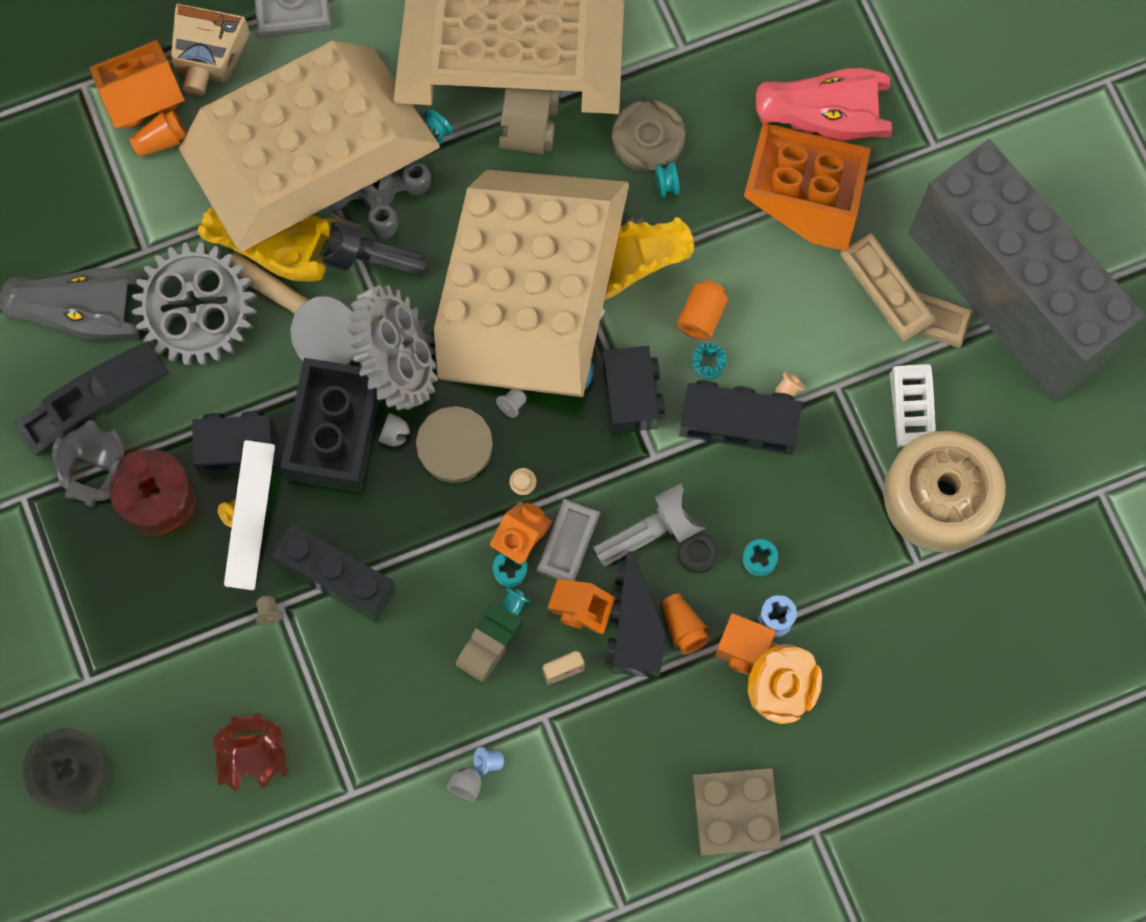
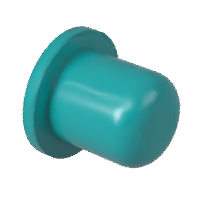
[501,587,530,616]

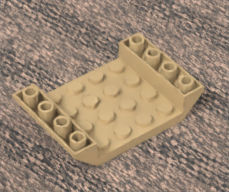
[394,0,624,114]

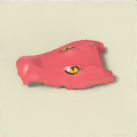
[755,68,892,141]

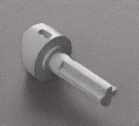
[593,483,705,567]

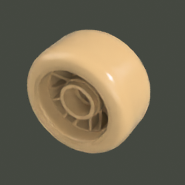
[884,430,1006,552]

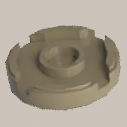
[612,100,685,173]
[416,406,493,483]

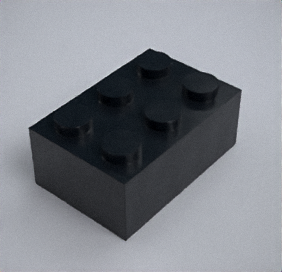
[280,358,380,493]

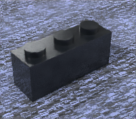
[679,380,802,455]
[271,523,396,623]

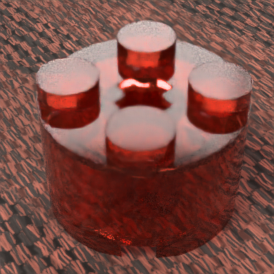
[110,450,196,536]

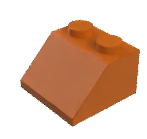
[89,40,185,129]

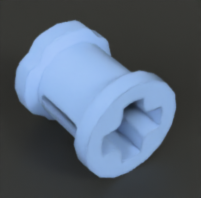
[758,595,797,637]

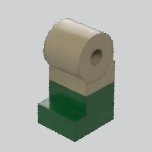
[455,601,523,683]

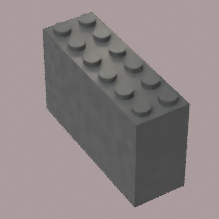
[908,138,1145,402]

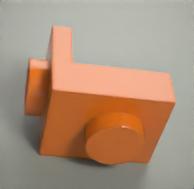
[490,502,553,564]

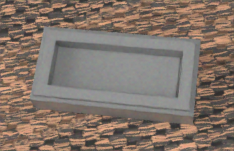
[537,499,600,581]

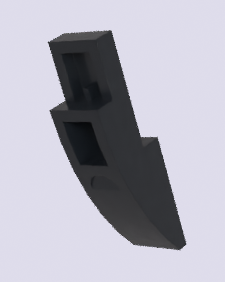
[15,341,169,456]

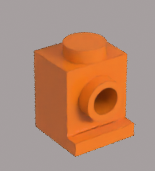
[548,579,616,634]

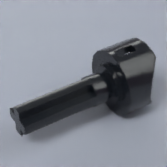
[316,214,426,277]

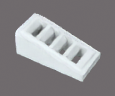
[890,364,936,448]

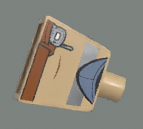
[171,4,250,96]

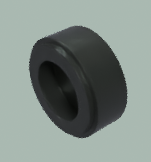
[678,533,718,573]

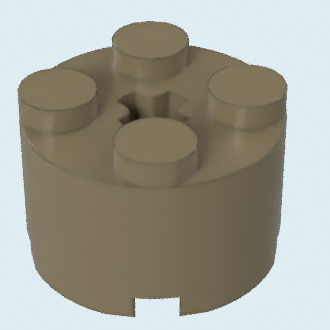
[499,88,560,155]

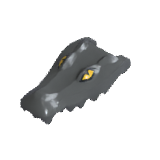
[0,268,147,341]

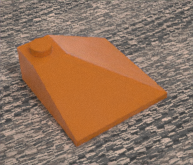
[744,124,871,251]

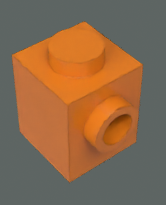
[715,613,779,675]

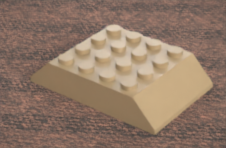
[178,40,440,253]
[434,169,629,397]

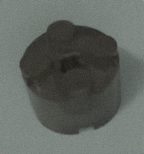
[22,728,113,814]

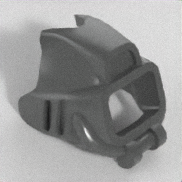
[52,420,124,508]

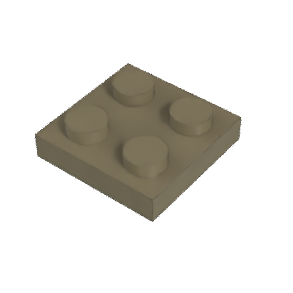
[692,768,781,857]

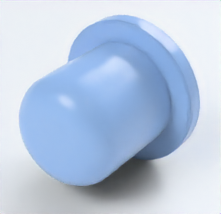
[474,747,504,775]

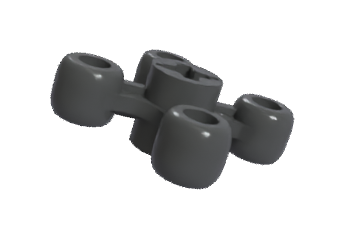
[328,161,432,238]

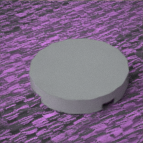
[290,295,357,365]

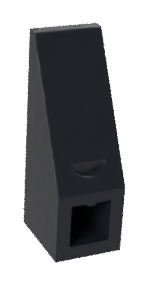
[606,551,665,679]

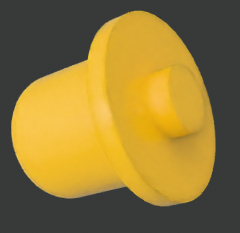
[218,499,236,528]

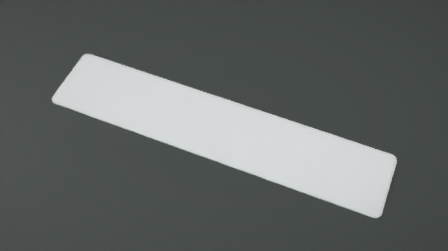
[224,441,275,590]

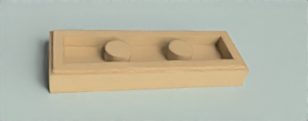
[840,232,935,342]

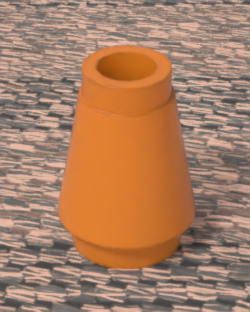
[129,110,187,158]
[660,593,710,654]

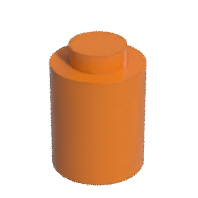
[676,280,729,341]

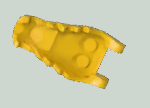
[198,206,330,282]
[604,217,694,300]

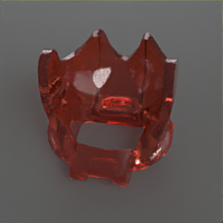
[213,713,288,791]

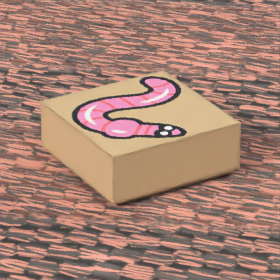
[543,651,585,686]

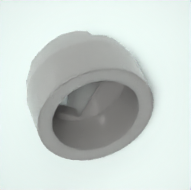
[378,413,410,446]
[447,768,482,802]

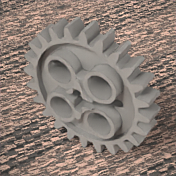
[132,242,257,366]
[347,285,438,410]

